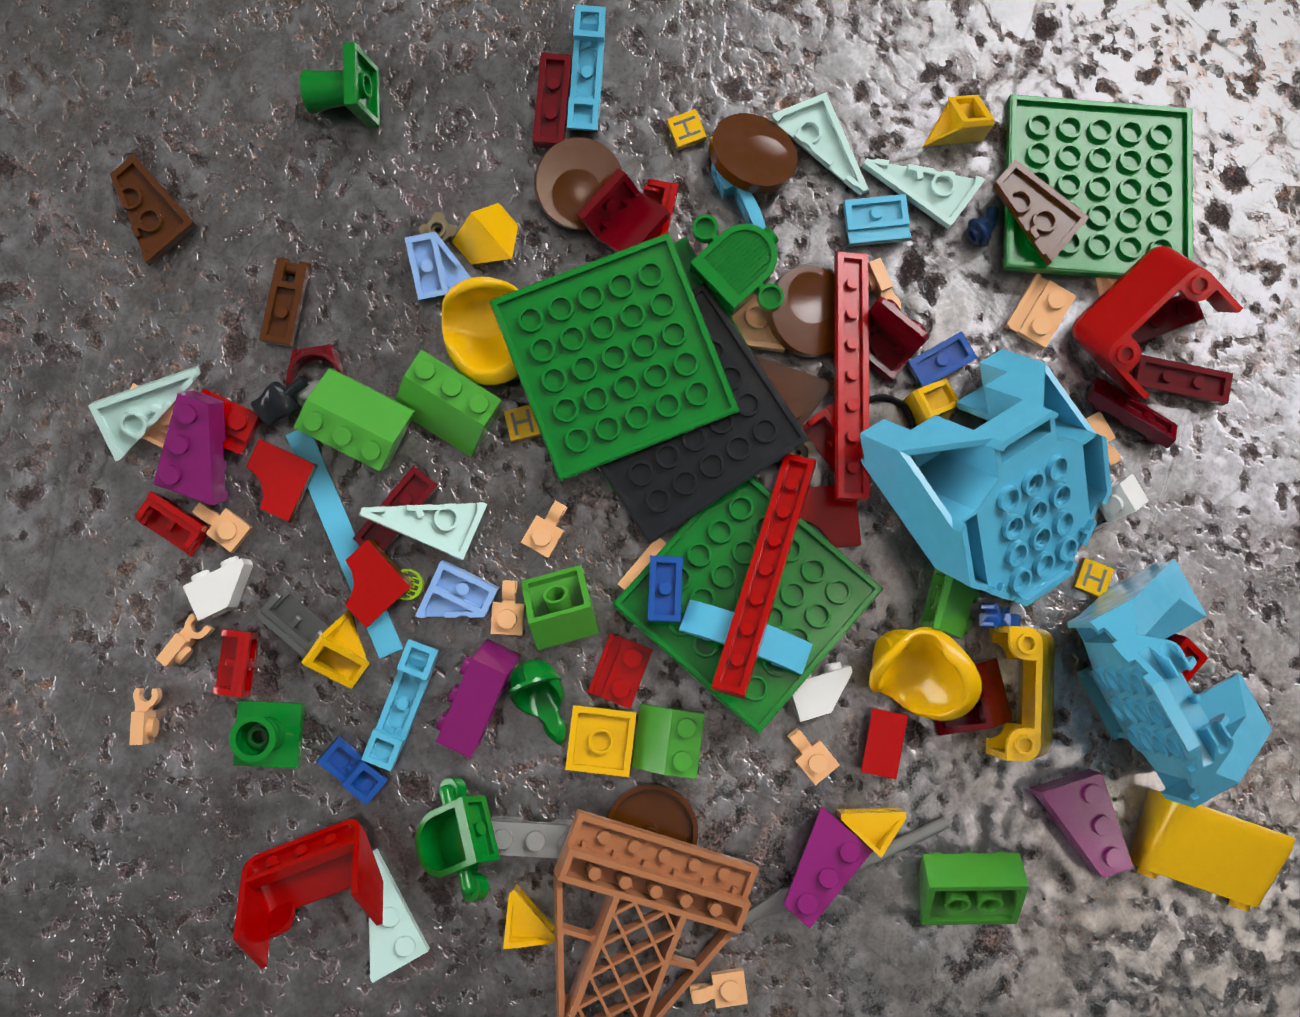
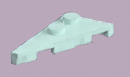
[771,93,869,196]
[862,158,985,229]
[88,366,201,462]
[359,502,487,560]
[369,849,430,983]

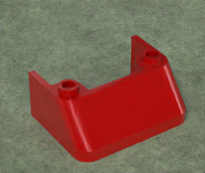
[1072,246,1243,400]
[233,819,384,969]

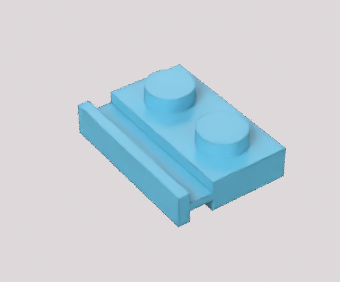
[843,194,911,247]

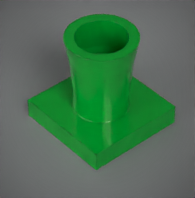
[300,42,380,128]
[229,700,305,769]

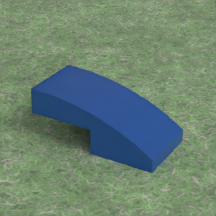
[317,735,388,805]

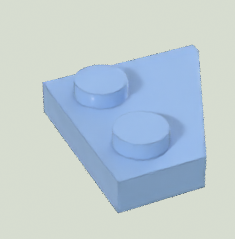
[404,232,471,300]
[415,560,500,618]

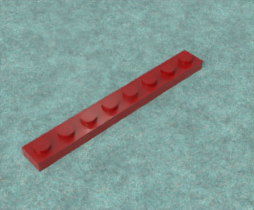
[834,252,870,502]
[711,454,816,699]

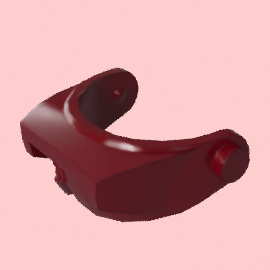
[286,344,348,387]

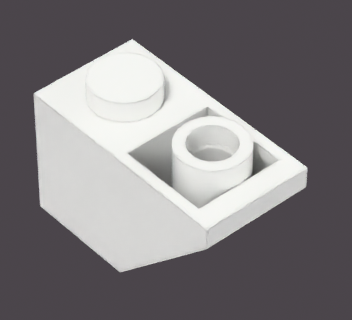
[1093,474,1149,531]
[183,556,253,621]
[790,661,852,722]

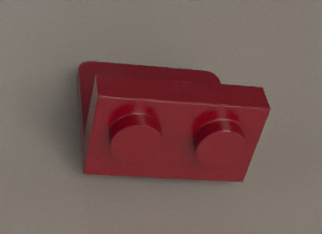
[576,168,670,252]
[869,297,929,383]

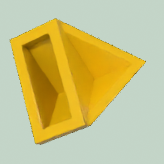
[922,94,995,147]
[452,203,519,266]
[904,378,958,426]
[301,610,370,689]
[836,808,906,858]
[503,883,555,950]

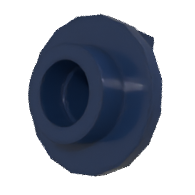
[967,206,999,247]

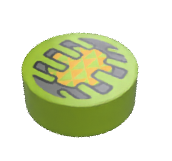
[399,569,424,601]

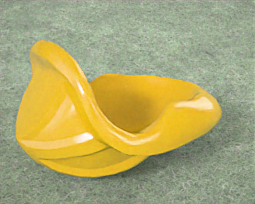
[442,277,519,385]
[869,627,982,721]

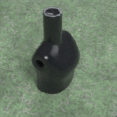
[251,376,309,428]

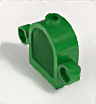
[690,214,784,316]
[415,778,500,902]

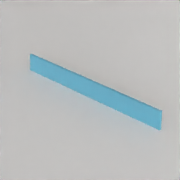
[286,430,403,659]

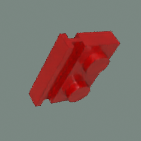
[201,389,261,457]
[587,632,653,709]

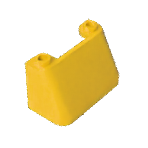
[986,626,1055,762]
[1129,788,1296,912]

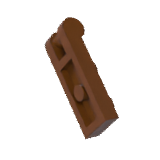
[259,257,311,348]

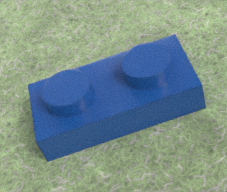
[906,331,978,388]
[648,556,683,623]

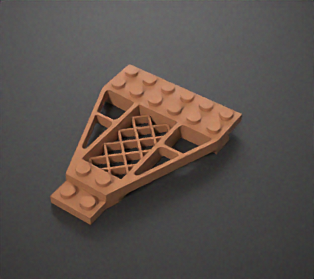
[554,809,759,1017]

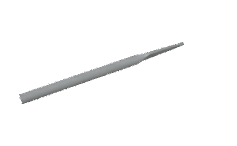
[744,816,950,924]

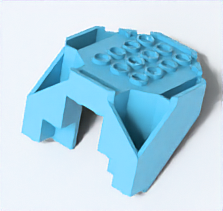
[859,349,1112,607]
[1067,559,1272,808]

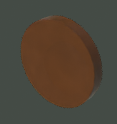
[709,113,798,194]
[534,137,622,231]
[766,265,835,357]
[607,783,698,845]

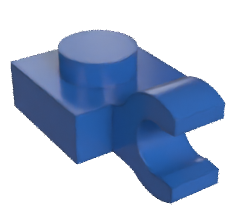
[979,603,1021,628]

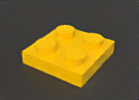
[565,705,637,777]

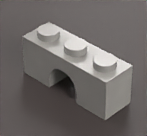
[491,815,573,859]

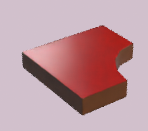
[246,439,318,522]
[800,485,862,548]
[345,538,414,628]

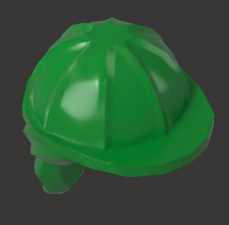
[507,660,566,745]

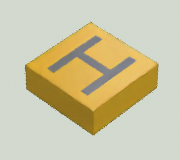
[667,109,707,151]
[503,405,541,443]
[1072,558,1114,597]

